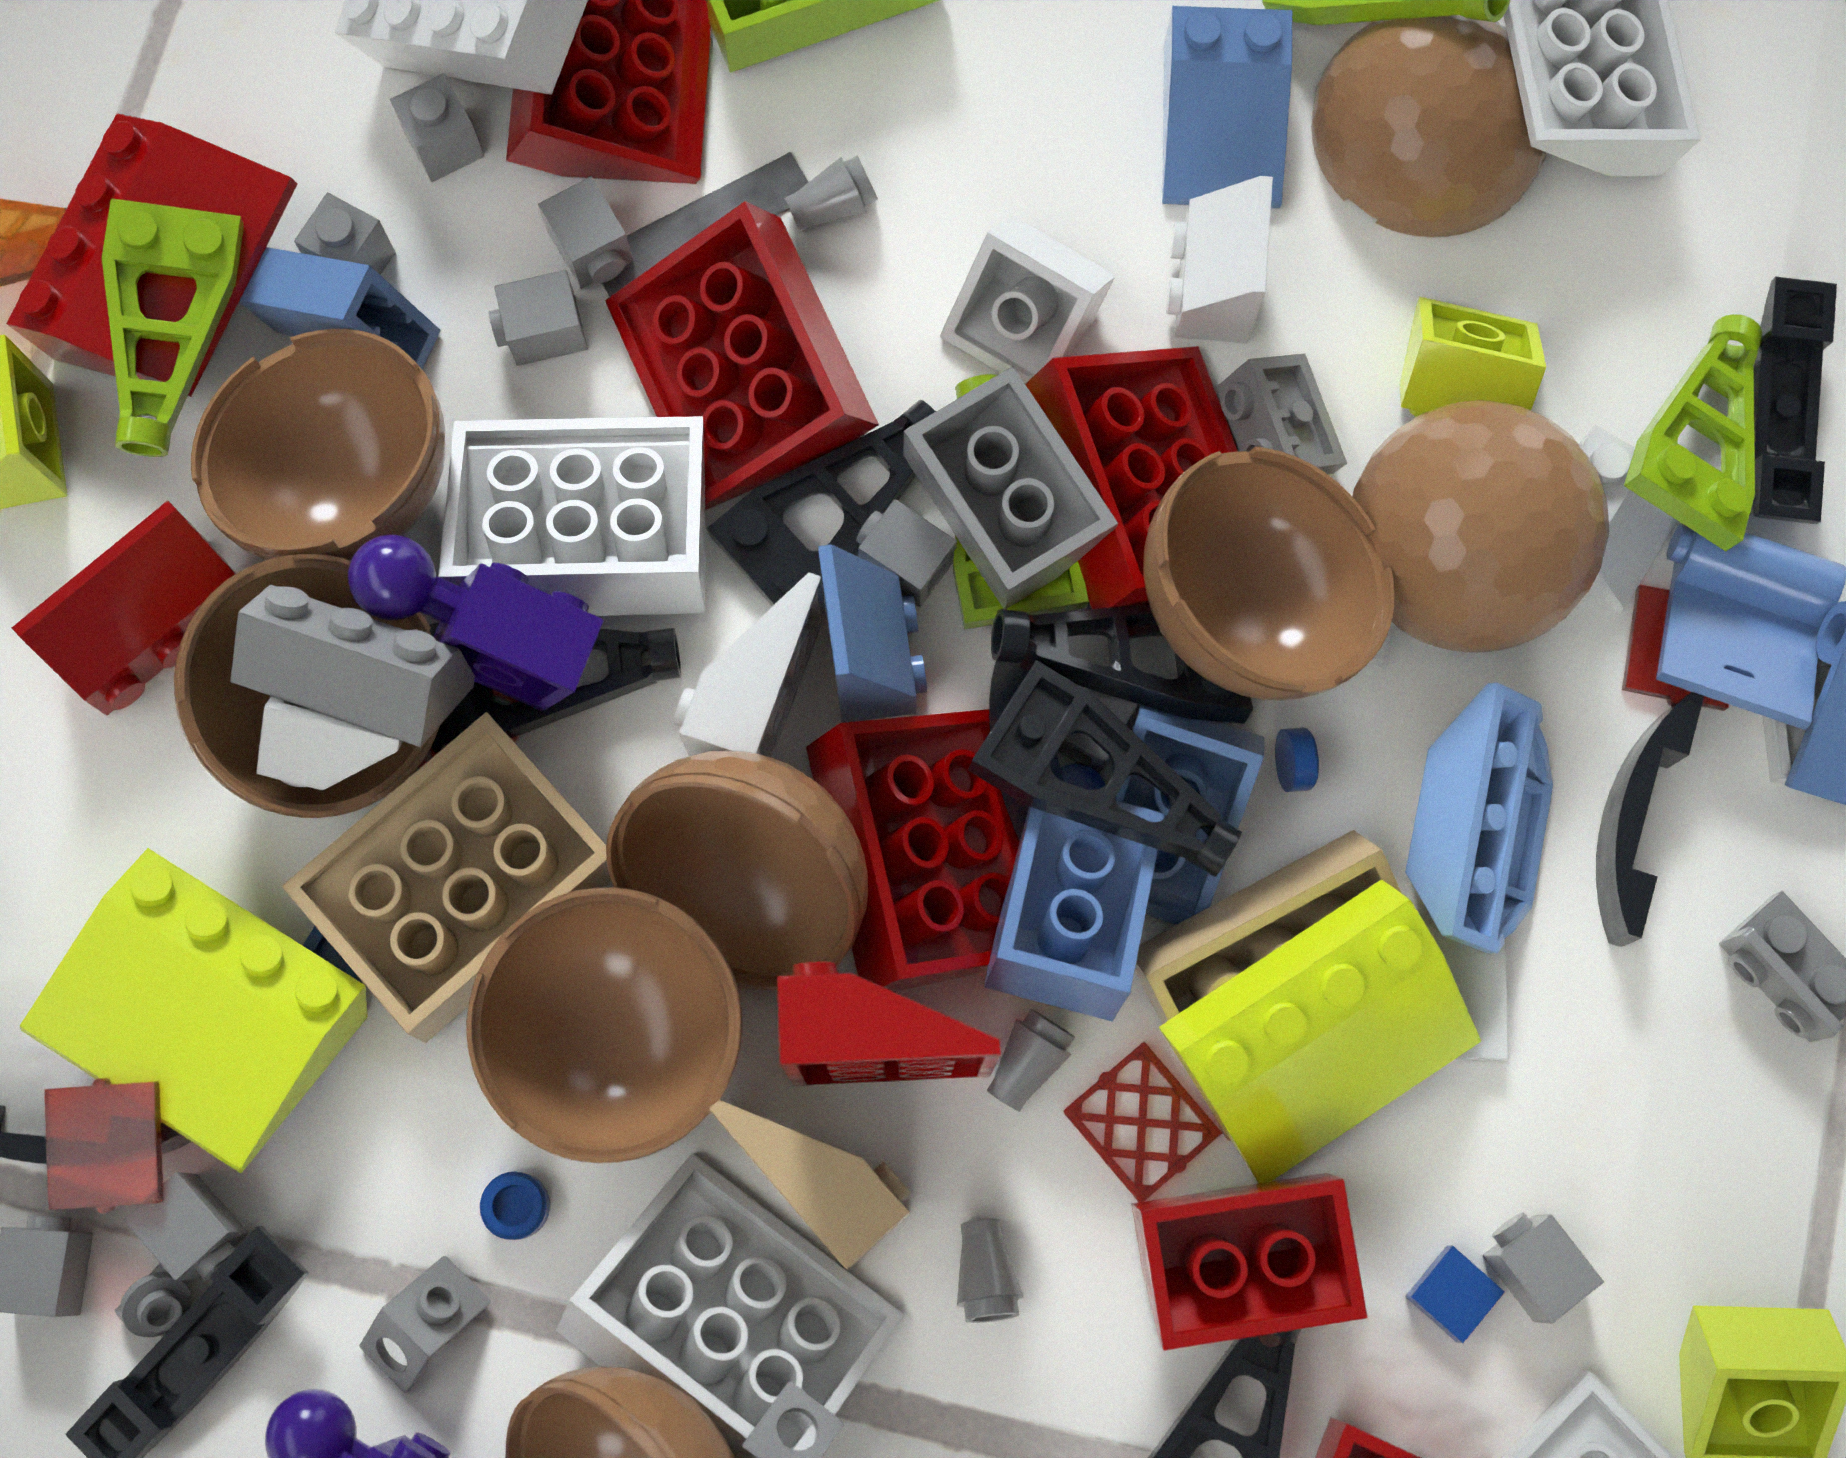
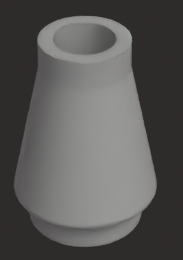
[784,155,878,231]
[987,1009,1075,1112]
[957,1219,1024,1323]

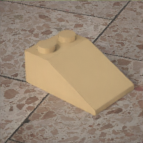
[709,1100,910,1270]

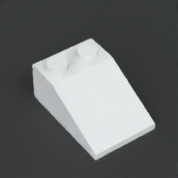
[674,573,826,758]

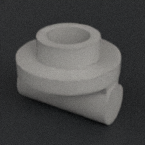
[114,1263,191,1337]

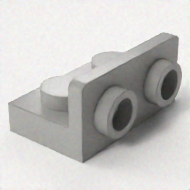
[1216,353,1347,475]
[1718,891,1846,1042]

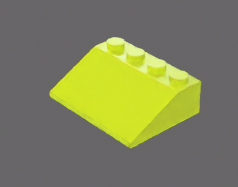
[20,848,368,1173]
[1158,879,1482,1183]

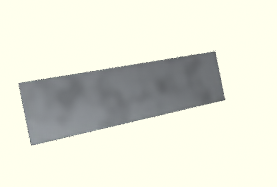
[602,152,809,297]

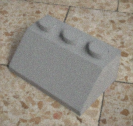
[903,366,1118,609]
[230,584,475,747]

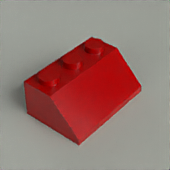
[11,500,237,716]
[1131,1173,1368,1351]

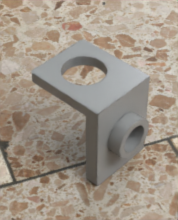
[359,1256,490,1393]
[734,1381,844,1458]

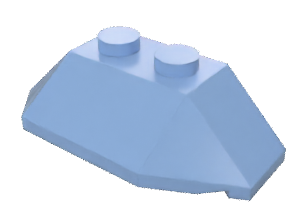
[1405,682,1553,953]

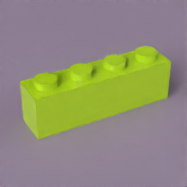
[706,0,940,73]

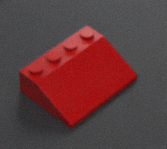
[506,0,711,184]
[6,113,298,397]
[605,201,879,510]
[1025,346,1238,609]
[806,709,1020,991]
[777,962,1001,1086]

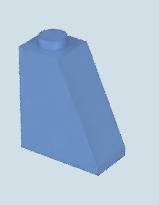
[239,247,441,369]

